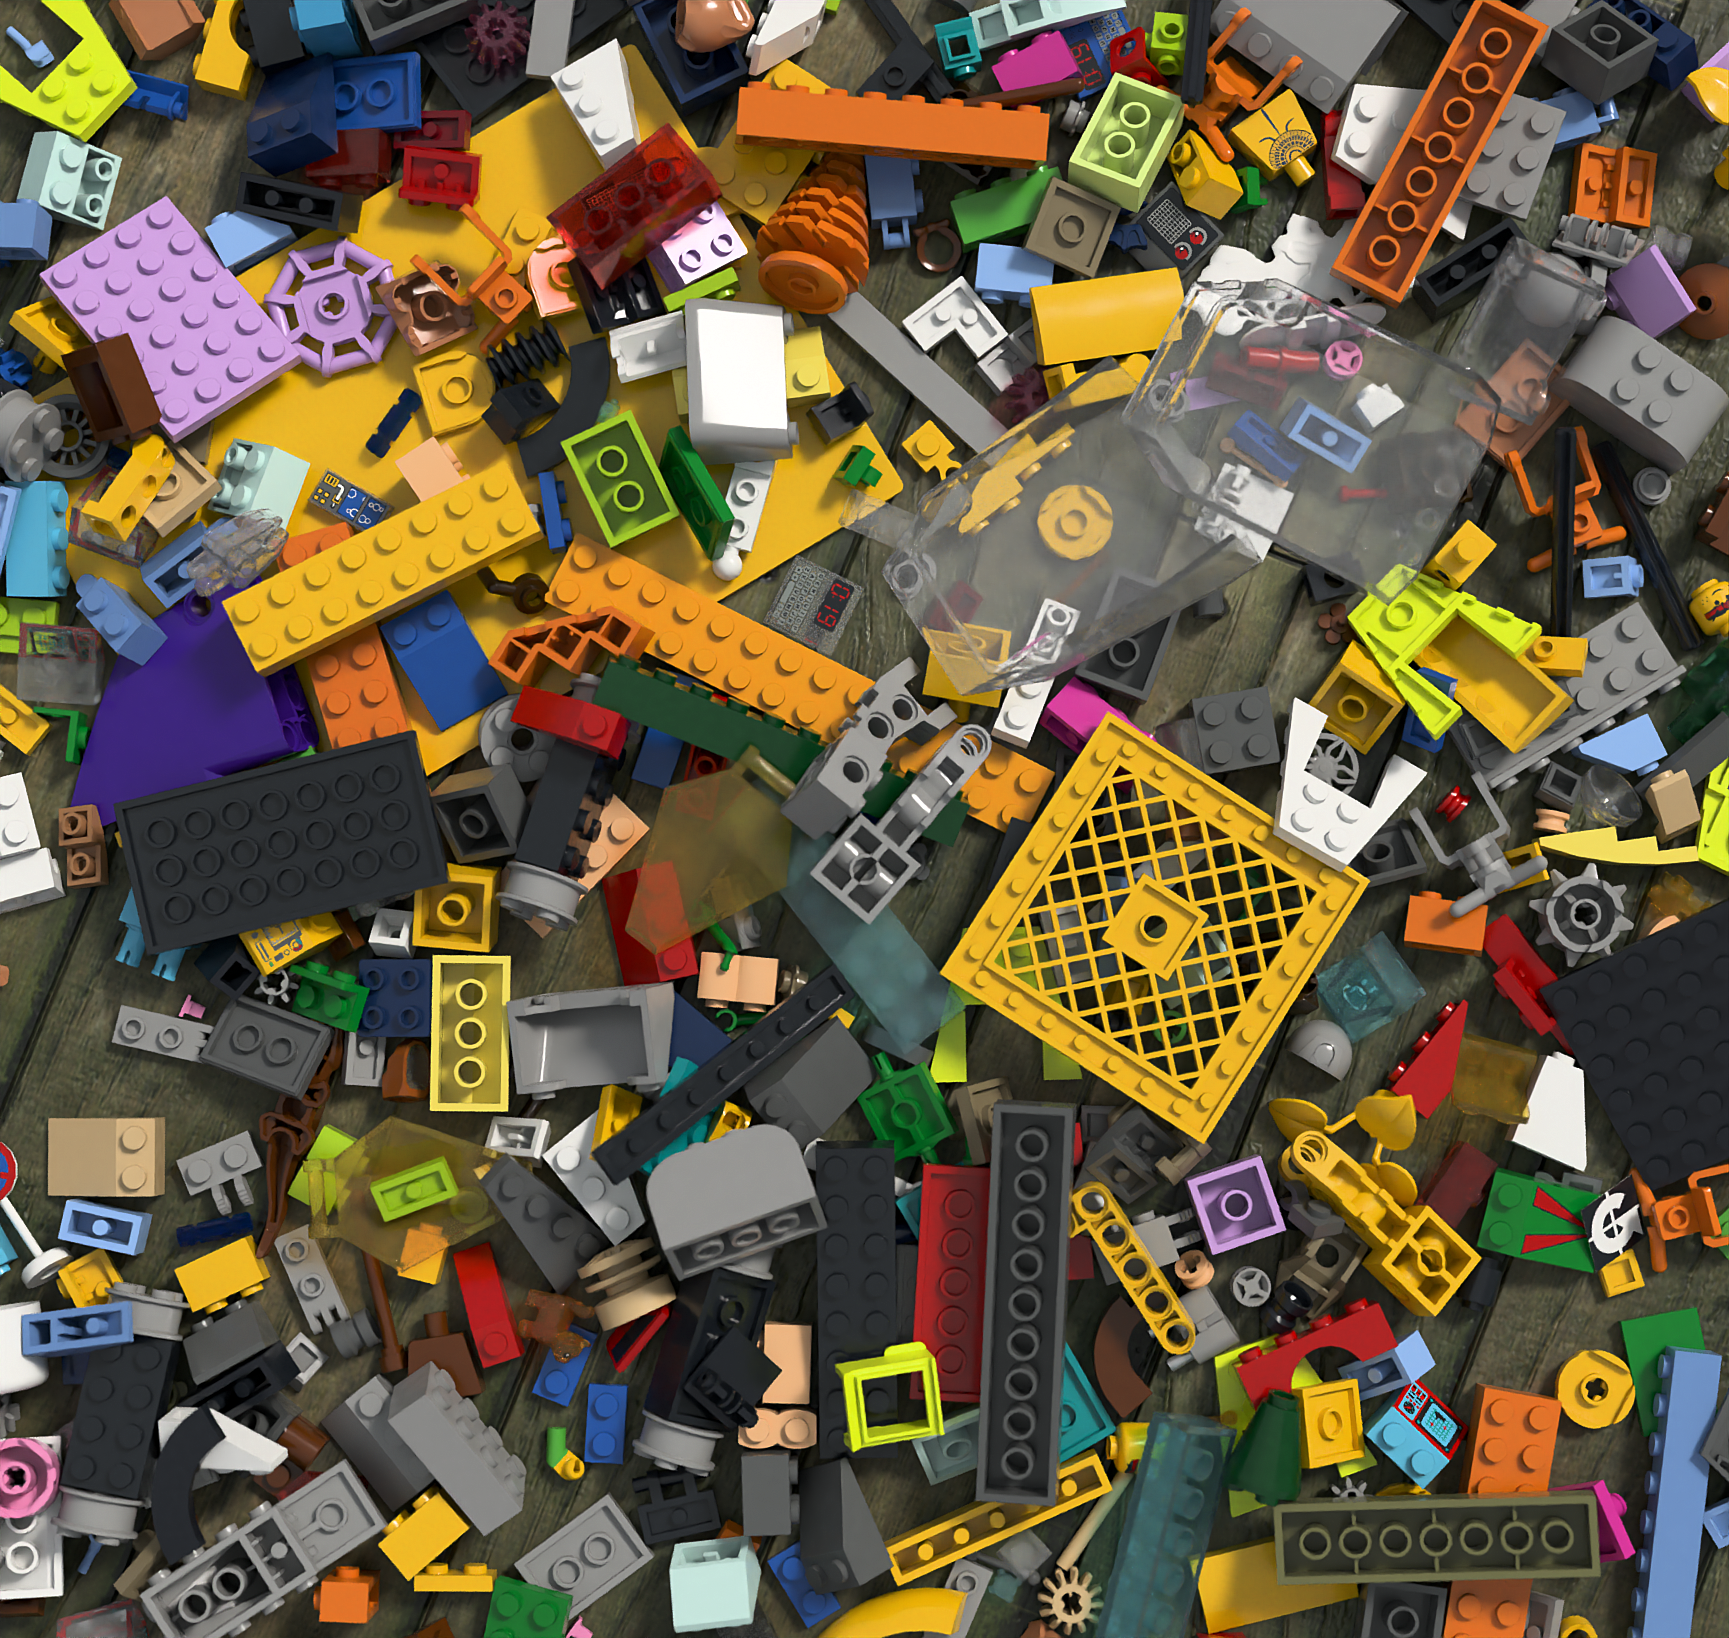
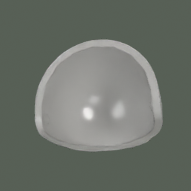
[1284,1020,1352,1082]

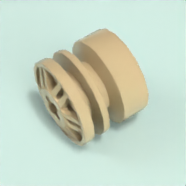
[577,1236,678,1331]

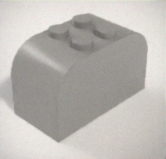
[1548,316,1729,476]
[647,1125,828,1281]

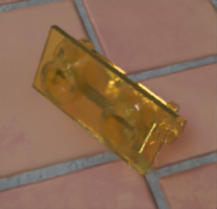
[1647,871,1714,920]

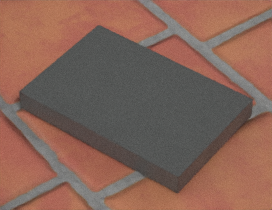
[198,995,336,1101]

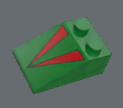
[1477,1167,1601,1273]

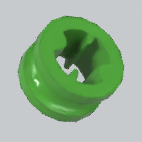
[1152,1010,1187,1045]

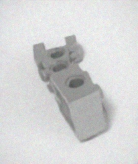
[779,657,957,841]
[809,724,992,925]

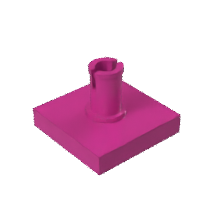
[1547,1480,1635,1563]

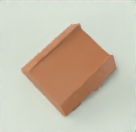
[108,0,206,61]
[375,260,478,357]

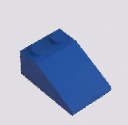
[380,590,508,732]

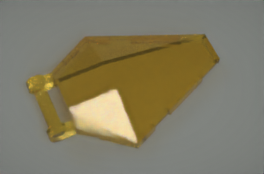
[625,744,796,955]
[303,1115,533,1273]

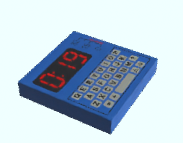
[1050,10,1136,102]

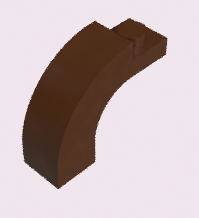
[1092,1291,1167,1419]

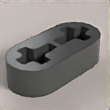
[861,1022,934,1067]

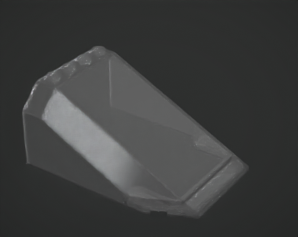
[1120,278,1502,606]
[881,355,1262,696]

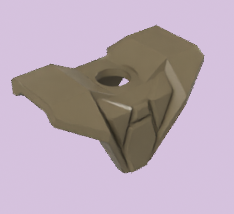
[1273,1223,1372,1320]

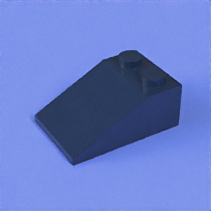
[246,52,338,177]

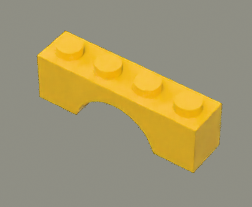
[193,0,255,101]

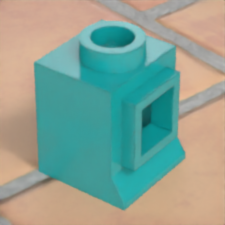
[934,16,982,81]

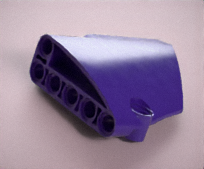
[70,569,319,827]

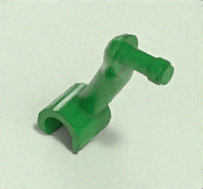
[687,898,738,972]
[715,1009,771,1032]

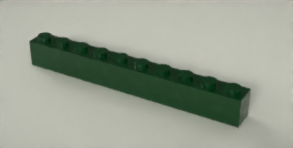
[591,653,970,847]

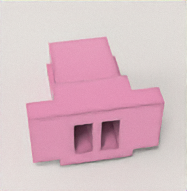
[179,994,206,1018]
[565,1616,593,1638]

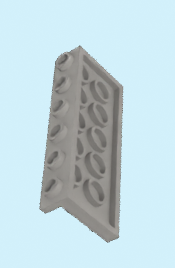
[1447,602,1687,793]

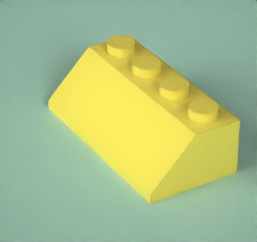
[672,326,831,424]
[430,955,511,1112]

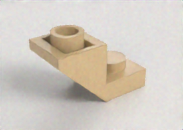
[1645,769,1701,844]

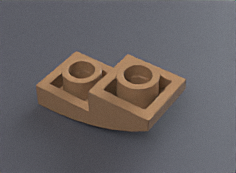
[59,804,109,889]

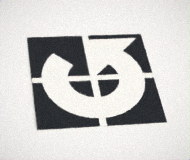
[1581,1174,1646,1272]

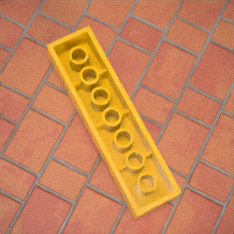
[222,461,545,677]

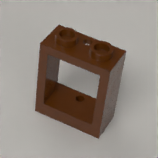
[61,332,162,445]

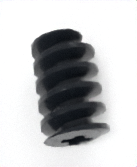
[485,319,571,390]

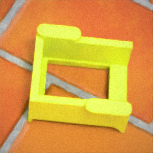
[835,1341,944,1452]

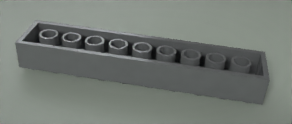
[976,1099,1076,1506]

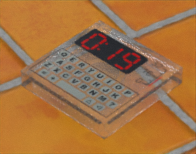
[763,555,865,657]

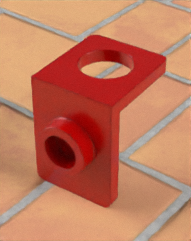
[1110,26,1169,87]

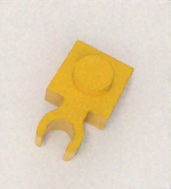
[901,420,965,489]

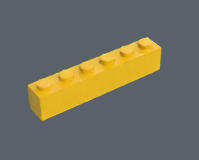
[884,1448,1113,1586]

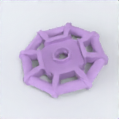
[263,236,397,378]

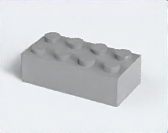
[387,1361,526,1536]

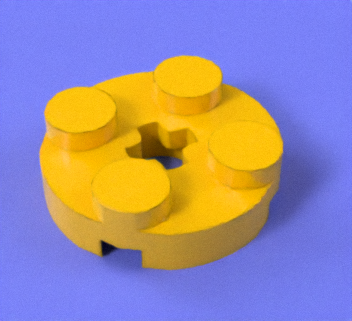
[1554,1349,1635,1429]

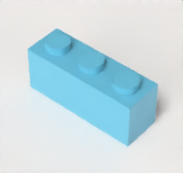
[5,481,70,597]

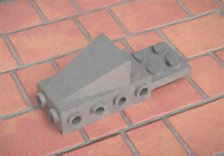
[139,1458,388,1638]

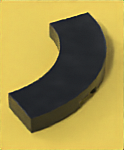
[517,337,610,479]
[151,1403,226,1565]

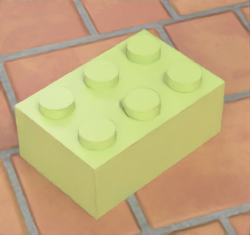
[1068,72,1185,213]

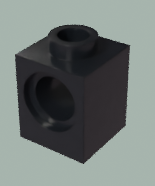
[1300,553,1363,607]

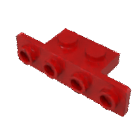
[1483,914,1574,1055]

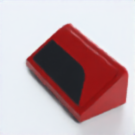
[606,1302,673,1373]

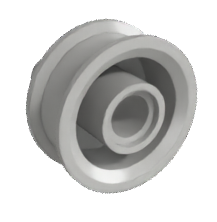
[478,693,556,782]

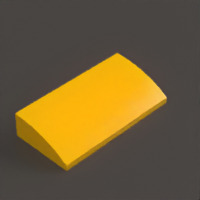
[1029,267,1192,365]
[1414,615,1574,754]
[1189,1535,1359,1634]

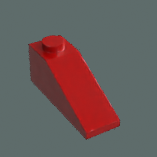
[510,685,632,760]
[453,1242,525,1368]

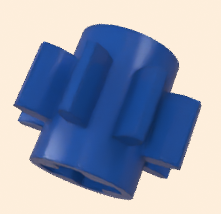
[0,348,33,391]

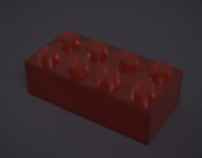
[546,123,723,290]

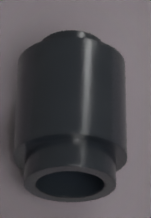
[1456,1255,1503,1313]

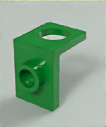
[33,706,91,765]
[1219,858,1266,927]

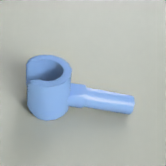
[6,26,54,68]
[78,1534,107,1574]

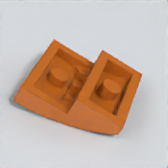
[1568,142,1658,229]

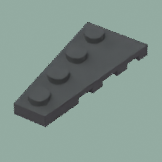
[479,1152,610,1296]

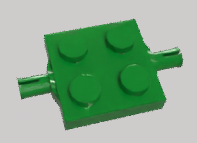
[857,1051,960,1164]

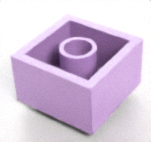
[1183,1154,1286,1255]

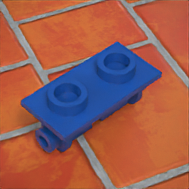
[122,70,189,120]

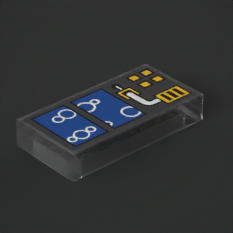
[308,468,395,532]

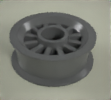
[41,394,116,480]

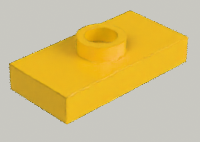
[1523,636,1589,678]

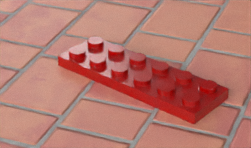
[909,1163,991,1403]

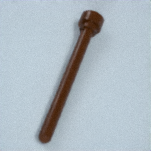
[925,78,1085,107]
[349,1188,408,1374]

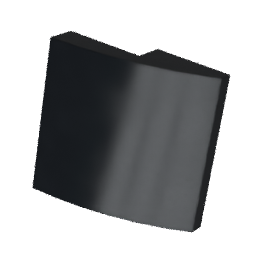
[566,244,667,334]

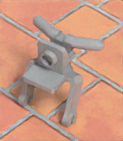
[1409,771,1548,918]

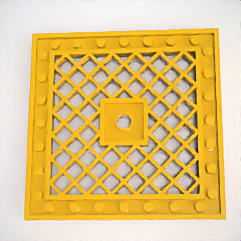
[939,712,1370,1144]

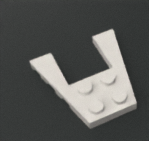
[1330,84,1473,243]
[1273,697,1427,873]

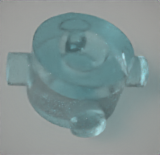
[597,399,620,423]
[988,1569,1022,1603]

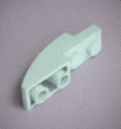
[969,0,1127,52]

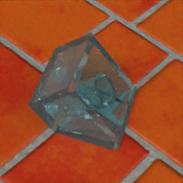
[1317,931,1427,1043]

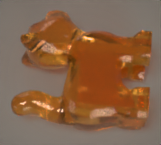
[516,1289,595,1363]

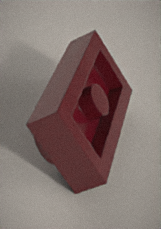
[393,110,472,152]

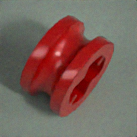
[1435,785,1472,823]

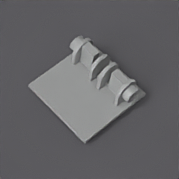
[1552,213,1645,268]

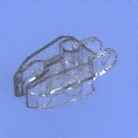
[186,509,289,597]

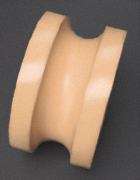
[1533,809,1570,834]
[1174,1250,1214,1289]

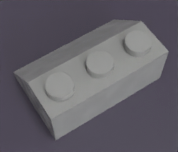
[321,1373,436,1512]

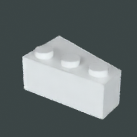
[550,39,645,181]
[542,1110,648,1246]

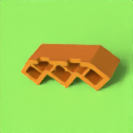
[488,606,656,687]

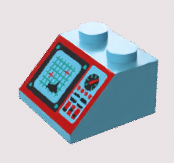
[1362,1379,1469,1489]

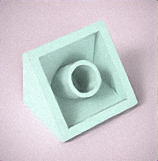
[911,1403,980,1486]

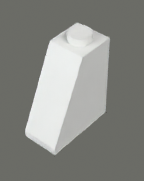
[1504,1051,1587,1172]

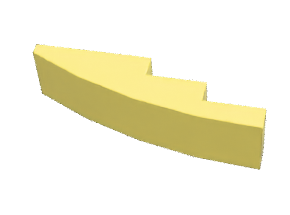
[1532,826,1699,866]

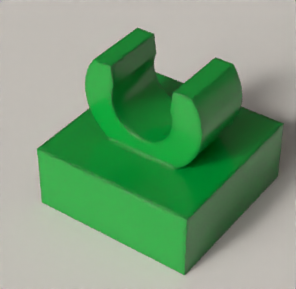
[1227,166,1268,214]
[833,445,883,487]

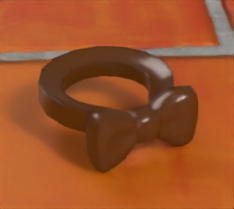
[912,218,961,273]

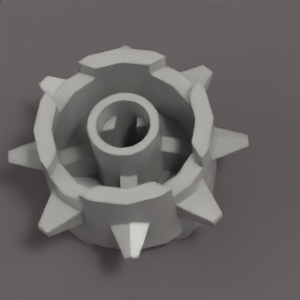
[1528,863,1634,967]

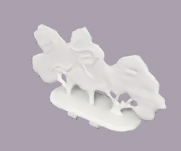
[1193,213,1415,351]

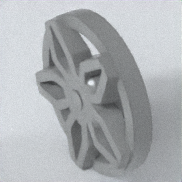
[1305,733,1359,795]

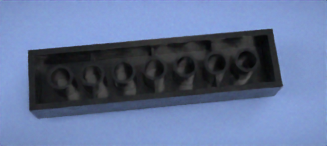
[816,1140,898,1459]

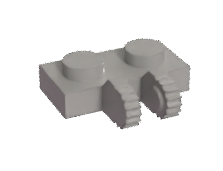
[176,1130,265,1216]

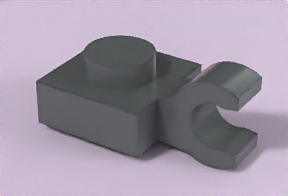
[1279,1180,1345,1240]

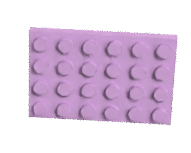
[39,196,301,444]

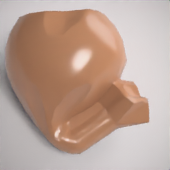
[675,0,755,53]

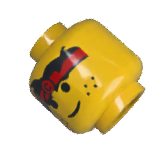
[1689,579,1729,638]
[1106,1422,1165,1474]

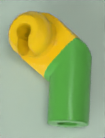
[546,1427,585,1481]

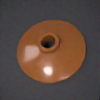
[1678,263,1729,340]

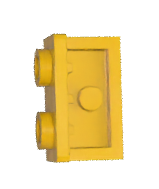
[56,1248,124,1308]

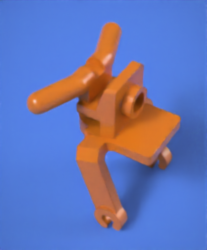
[1156,7,1303,162]
[409,203,533,355]
[1504,425,1627,573]
[1628,1162,1729,1273]

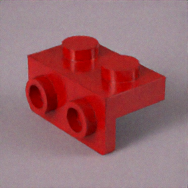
[398,145,482,211]

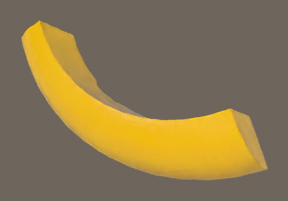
[817,1587,968,1638]

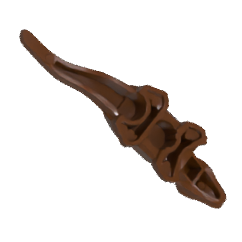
[256,1023,344,1258]

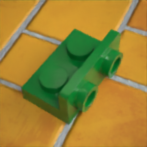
[289,960,370,1033]

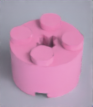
[0,1438,63,1519]

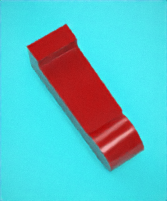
[1320,109,1366,220]

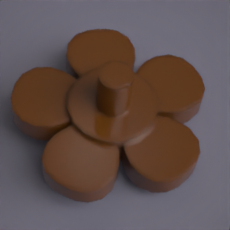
[1317,603,1358,645]

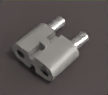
[1146,1285,1240,1372]

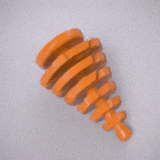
[755,152,869,315]

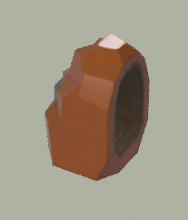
[382,1038,431,1103]

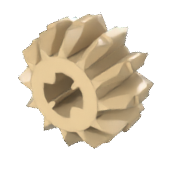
[1037,1566,1104,1635]

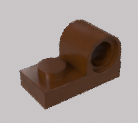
[252,1415,331,1501]

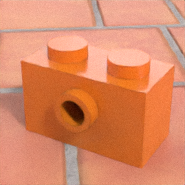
[1404,891,1488,957]
[314,1566,380,1623]

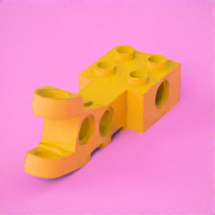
[1278,1131,1481,1317]

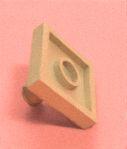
[142,440,223,537]

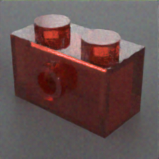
[306,128,392,190]
[1416,1141,1498,1229]

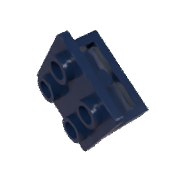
[358,959,433,1037]

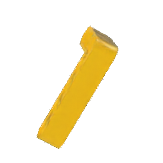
[1070,1181,1195,1354]

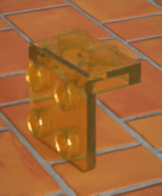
[1451,1032,1538,1125]

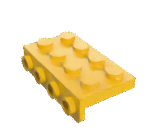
[697,59,831,227]

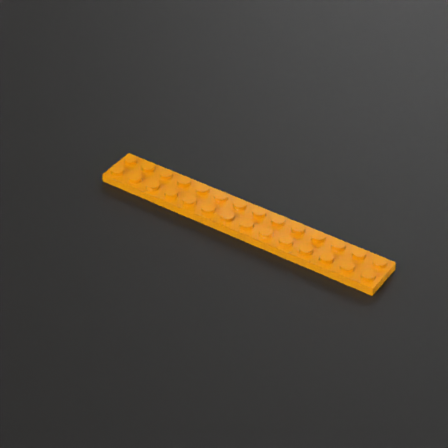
[545,532,1055,833]

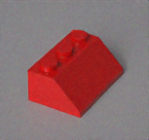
[601,860,700,986]

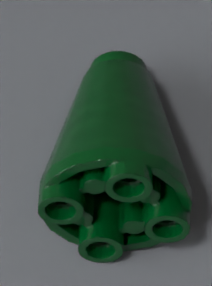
[1222,1389,1301,1506]

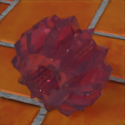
[465,0,530,69]
[1004,366,1069,431]

